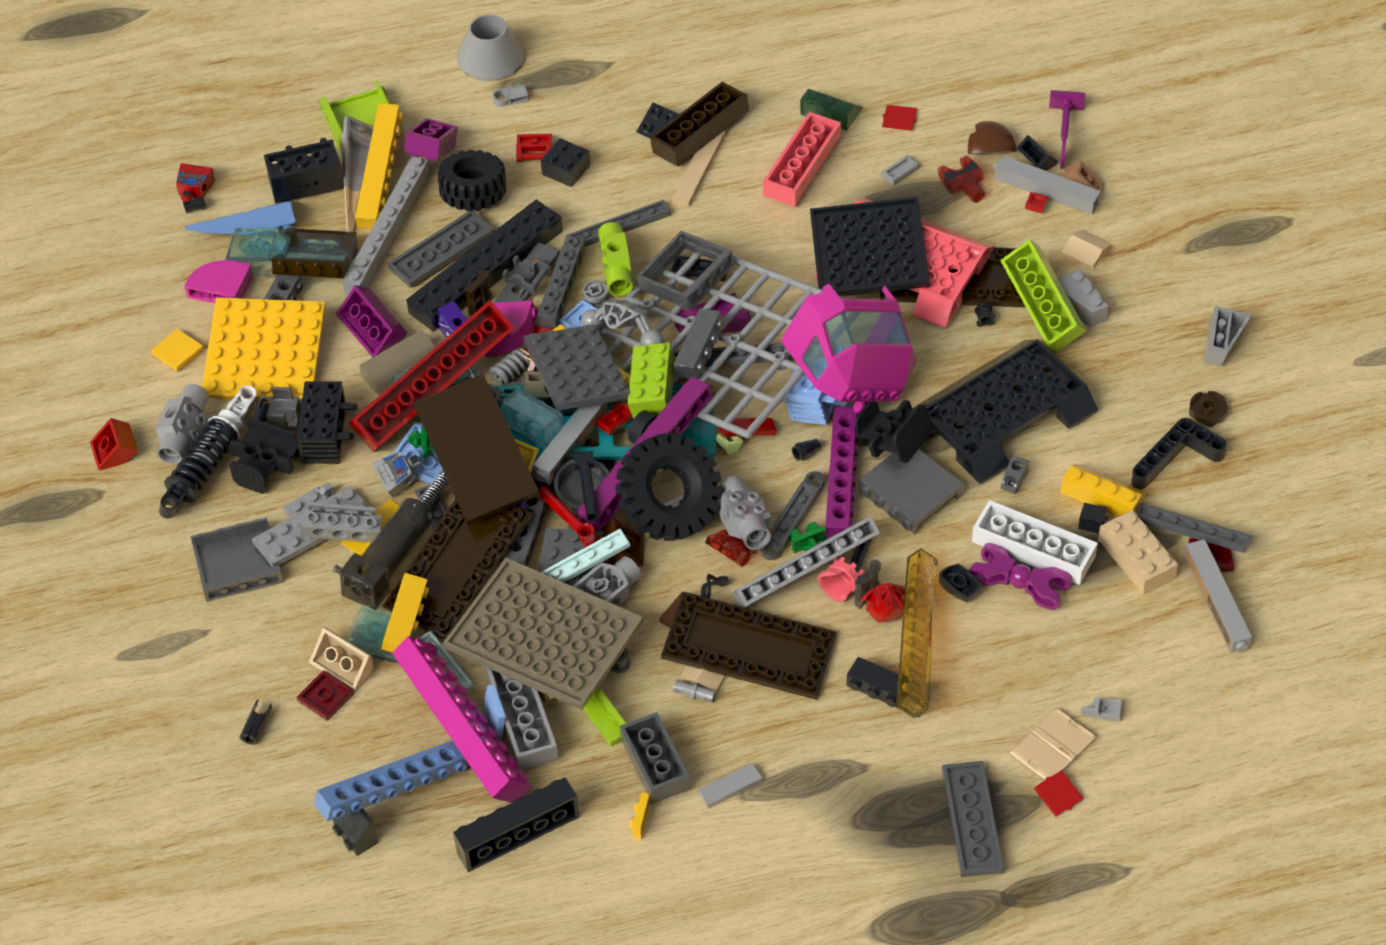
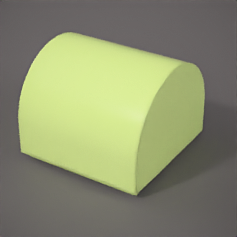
[716,433,743,454]

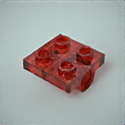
[705,529,758,567]

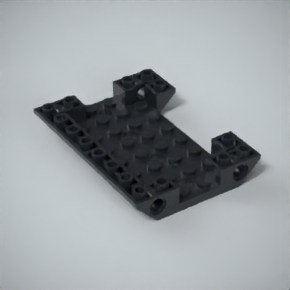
[912,339,1098,484]

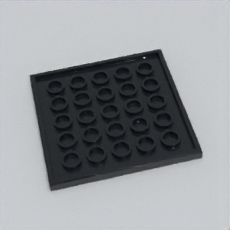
[810,197,930,297]

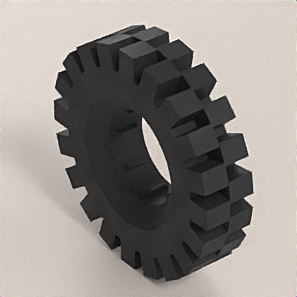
[615,433,722,541]

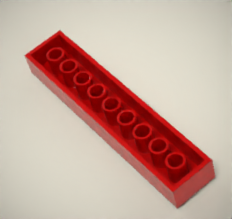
[348,300,515,452]

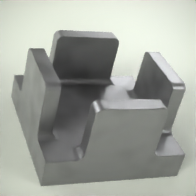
[261,387,302,431]

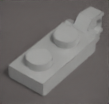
[283,482,335,518]

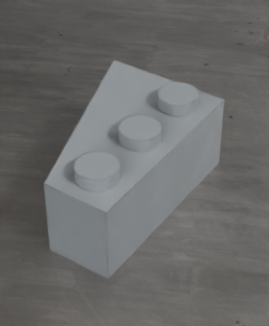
[1058,269,1108,327]
[1203,306,1251,366]

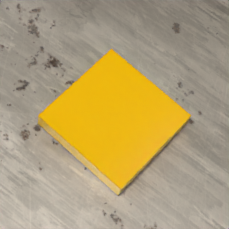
[151,329,204,372]

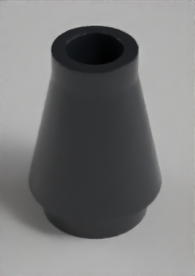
[792,438,821,461]

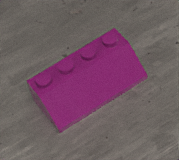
[336,285,408,357]

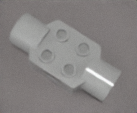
[155,384,209,465]
[718,476,771,550]
[573,556,642,607]

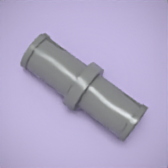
[673,679,716,703]

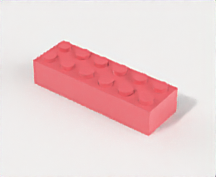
[763,112,841,207]

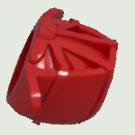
[860,583,906,623]

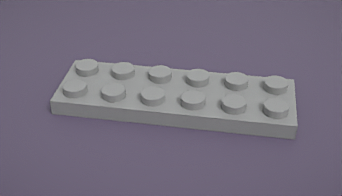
[252,486,369,567]

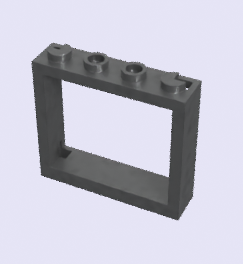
[636,231,735,311]

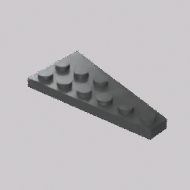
[539,528,604,586]

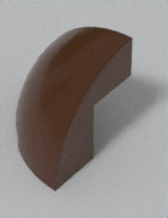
[968,121,1017,155]

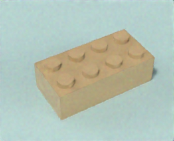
[1098,510,1178,595]

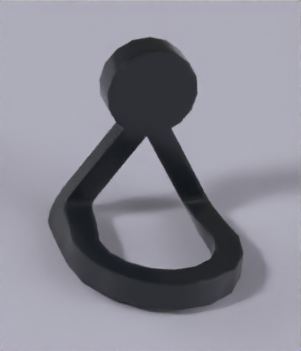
[701,574,729,598]

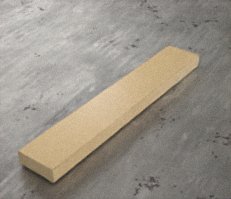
[672,130,725,207]

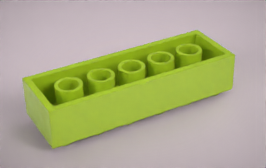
[1000,239,1087,352]

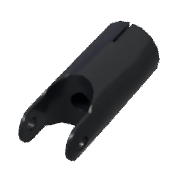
[239,699,272,745]

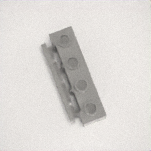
[300,502,381,543]

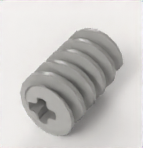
[489,348,530,385]

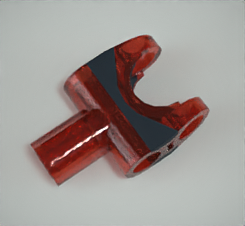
[938,156,985,203]

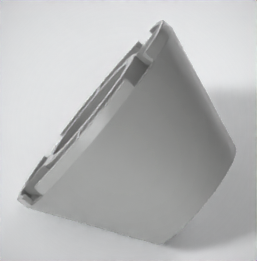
[457,15,525,81]

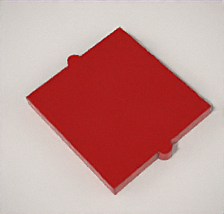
[882,105,917,131]
[1034,770,1084,817]

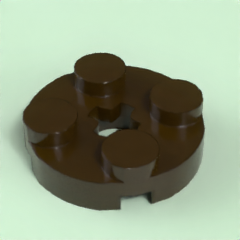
[1189,391,1228,427]

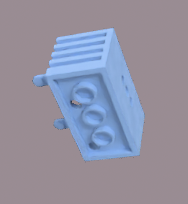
[784,344,847,425]

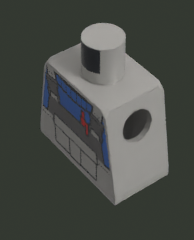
[372,452,422,498]

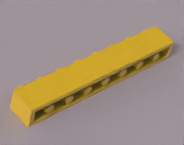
[355,103,403,229]

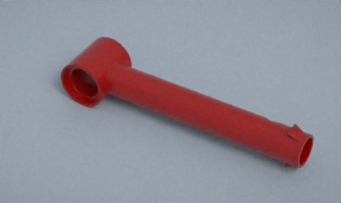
[538,486,599,548]

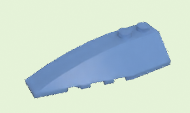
[185,201,296,234]

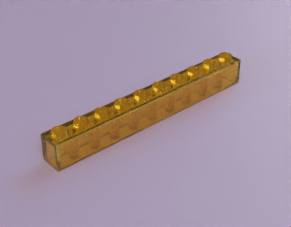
[896,548,938,718]

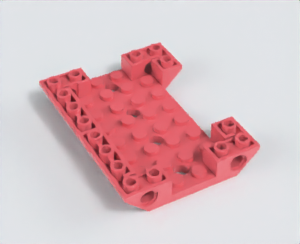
[815,198,995,328]

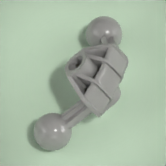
[581,299,664,345]

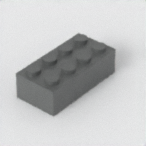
[619,712,690,804]

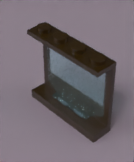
[271,228,358,279]

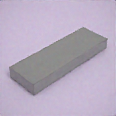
[698,763,762,809]

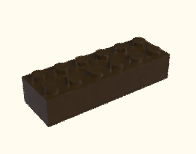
[650,82,749,167]

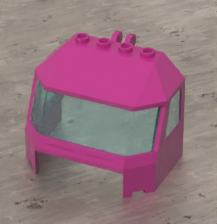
[780,284,917,413]

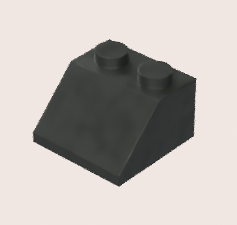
[332,808,378,856]

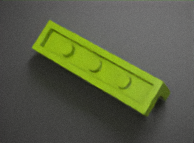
[583,687,626,747]

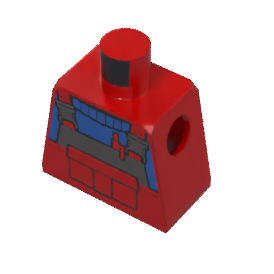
[176,163,215,202]

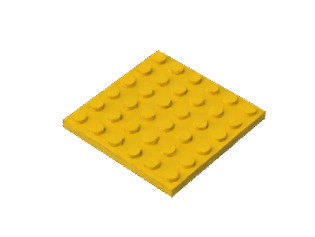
[202,298,326,400]

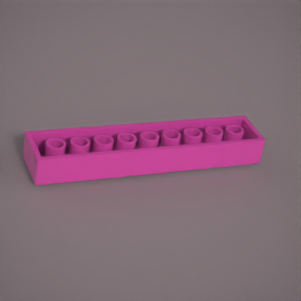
[392,636,532,803]

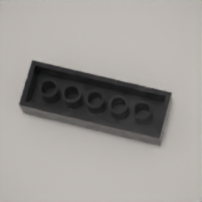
[453,777,580,872]

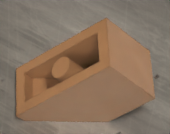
[1062,160,1104,191]

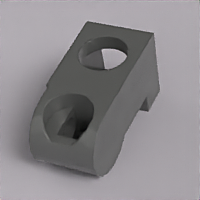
[1001,456,1029,494]

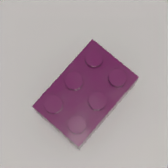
[404,118,458,161]

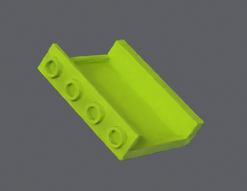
[319,80,403,154]

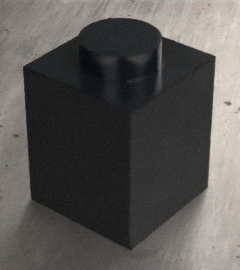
[1078,502,1109,534]

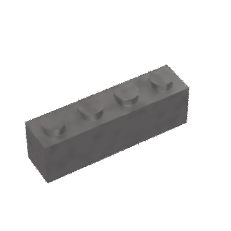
[673,309,725,379]

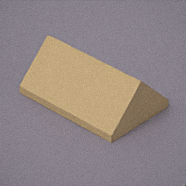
[308,627,375,691]

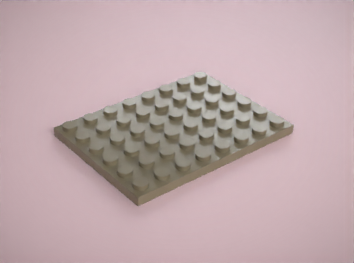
[443,558,644,710]

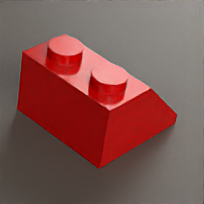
[90,418,138,470]

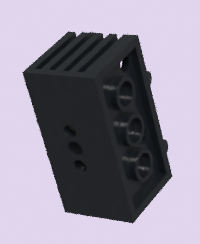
[264,138,344,204]
[297,381,358,464]

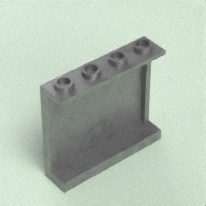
[859,449,964,535]
[190,517,283,602]

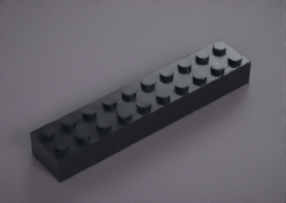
[406,199,563,332]

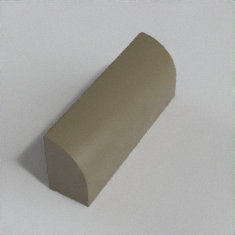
[359,330,435,395]

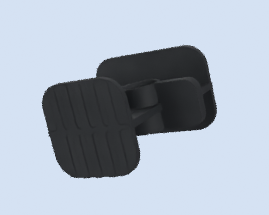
[855,400,932,463]
[229,419,300,493]

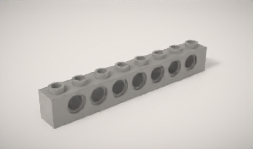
[732,516,880,608]

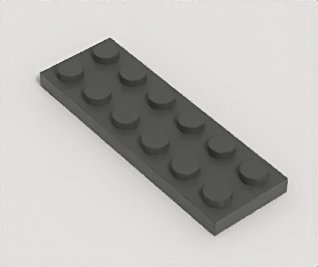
[387,210,495,288]
[942,761,1004,877]

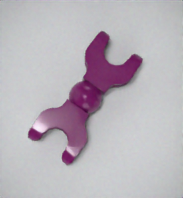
[969,543,1072,610]

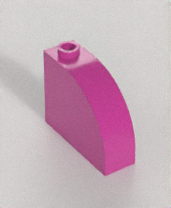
[184,260,253,303]
[485,300,538,357]

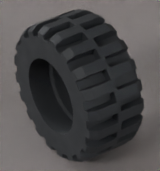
[438,150,506,211]

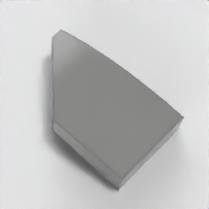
[1081,696,1123,721]

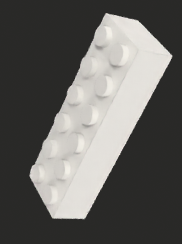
[972,500,1098,585]

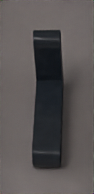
[1131,418,1227,490]

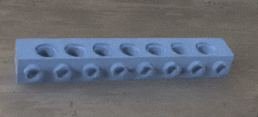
[314,740,468,822]

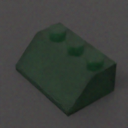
[800,89,862,131]

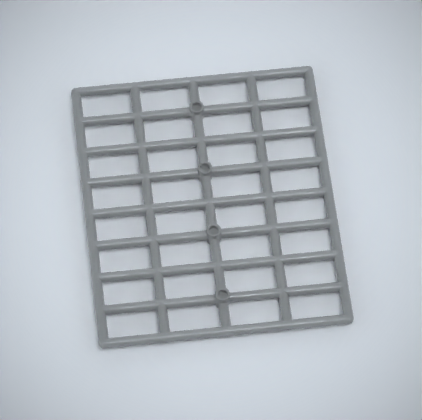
[599,238,858,438]

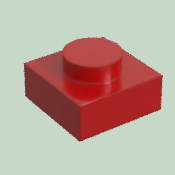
[1025,192,1048,213]

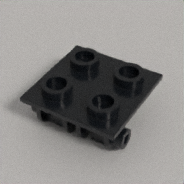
[636,102,679,138]

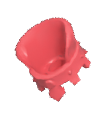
[818,557,868,602]

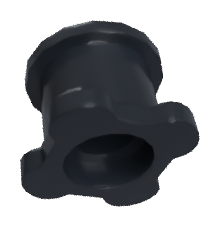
[975,303,996,327]

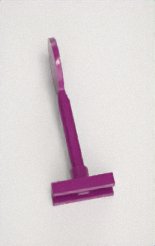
[1049,90,1085,169]

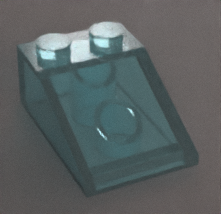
[346,605,417,664]

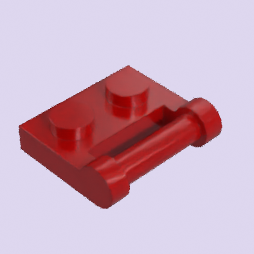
[516,133,552,162]

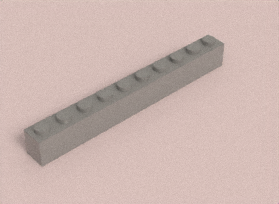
[343,156,430,297]

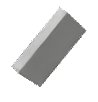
[881,155,919,186]

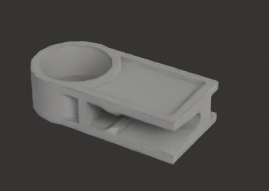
[493,84,528,107]

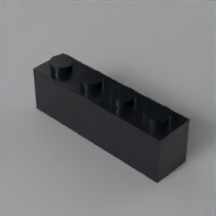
[847,657,931,718]

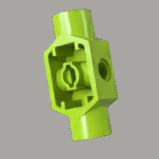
[598,222,633,297]

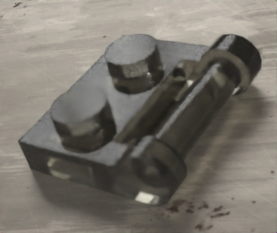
[854,560,881,609]

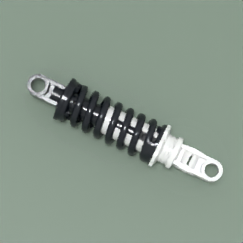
[159,385,256,519]

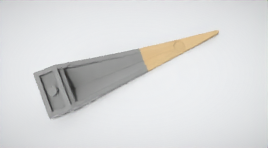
[341,116,374,232]

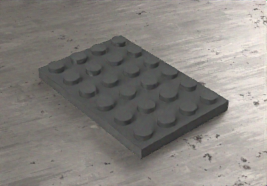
[524,324,630,411]

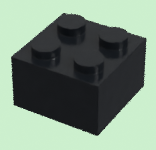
[541,138,590,187]

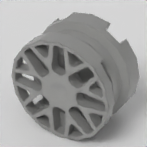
[583,280,609,308]

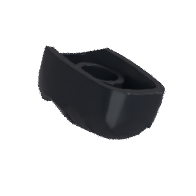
[938,563,980,602]

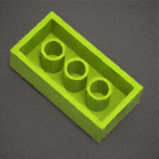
[628,342,675,418]

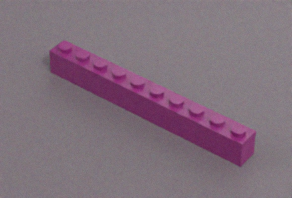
[577,377,713,531]

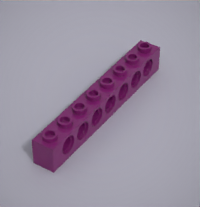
[825,406,859,539]

